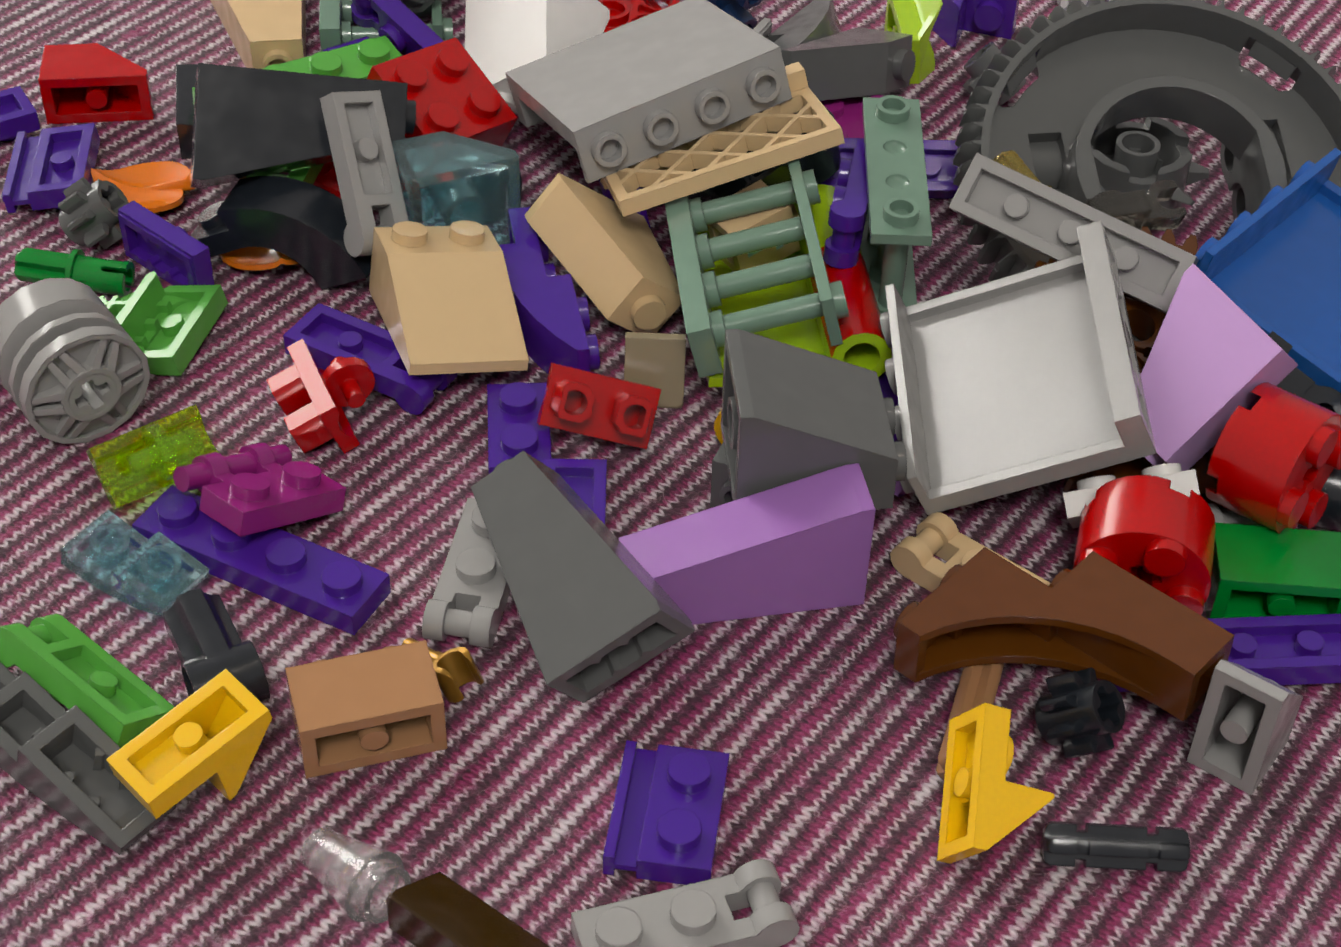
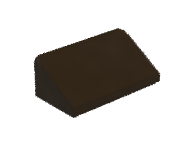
[386,871,550,947]

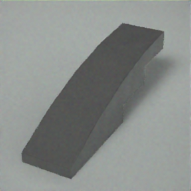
[0,662,176,855]

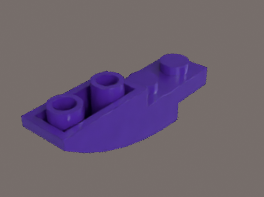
[499,207,600,374]

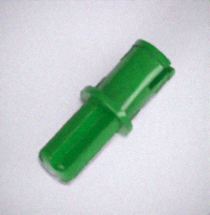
[14,248,135,298]

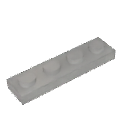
[949,153,1199,314]

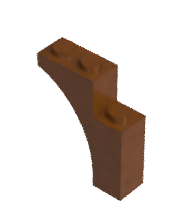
[893,547,1235,722]

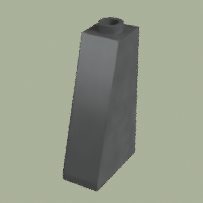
[471,451,695,703]

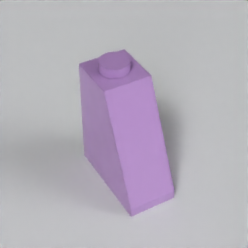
[1141,263,1298,471]

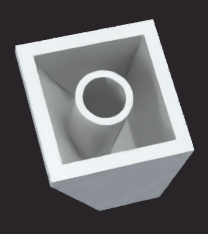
[465,0,610,115]

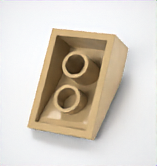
[369,220,529,376]

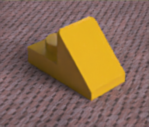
[106,669,272,819]
[937,703,1055,864]

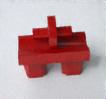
[266,338,375,454]
[537,362,662,450]

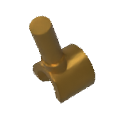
[402,638,484,703]

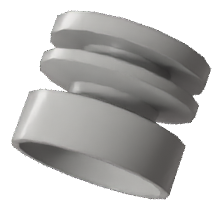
[0,278,150,444]

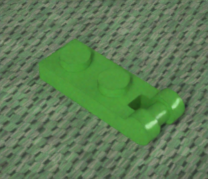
[0,614,174,748]

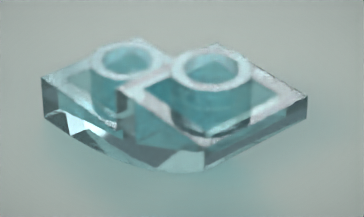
[61,510,209,616]

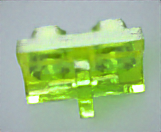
[86,404,219,510]

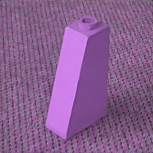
[619,463,876,625]

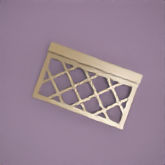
[600,62,845,217]

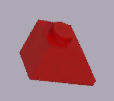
[38,43,154,124]

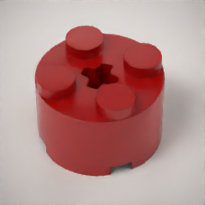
[1206,382,1341,533]
[1073,475,1216,615]

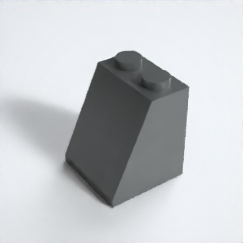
[721,329,907,509]

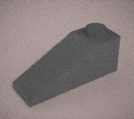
[782,27,915,101]

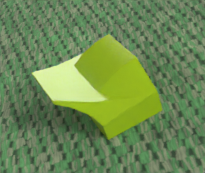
[884,0,943,84]

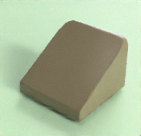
[624,332,686,408]

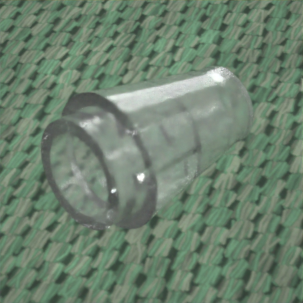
[300,827,411,924]

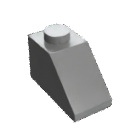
[1187,659,1303,795]

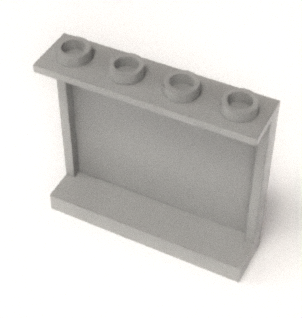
[505,0,792,184]
[880,220,1157,515]

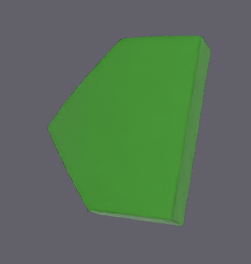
[99,271,228,376]

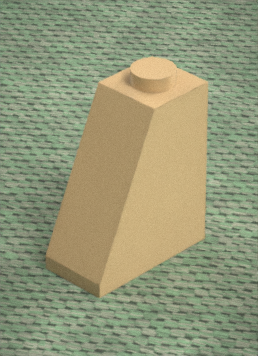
[524,173,681,333]

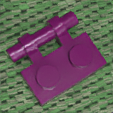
[173,442,346,537]

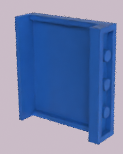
[1195,148,1341,393]

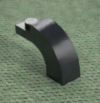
[190,176,372,290]

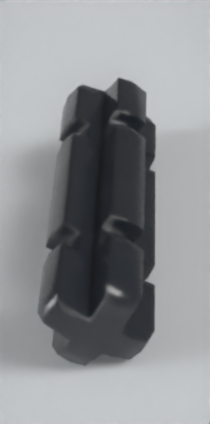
[1041,821,1191,872]

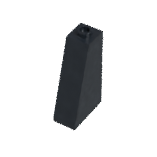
[190,63,416,188]

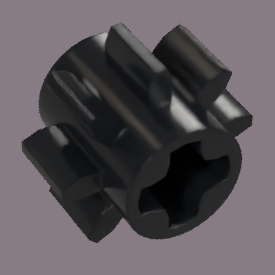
[1035,667,1125,759]

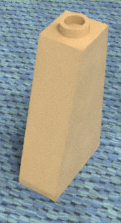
[210,0,306,69]

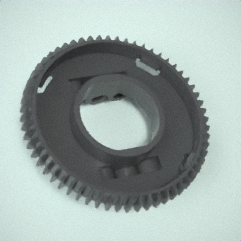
[953,0,1341,341]

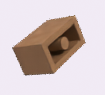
[285,640,447,779]

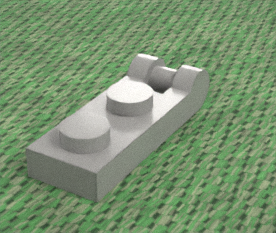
[320,90,409,257]
[422,498,510,649]
[571,859,800,947]

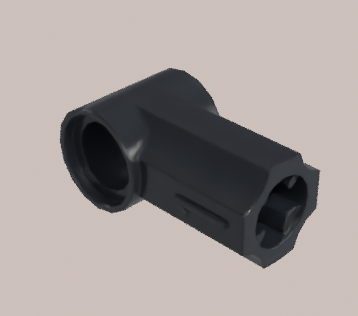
[163,588,270,702]

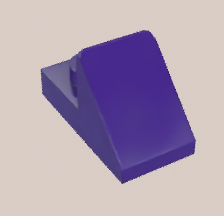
[932,0,1020,48]

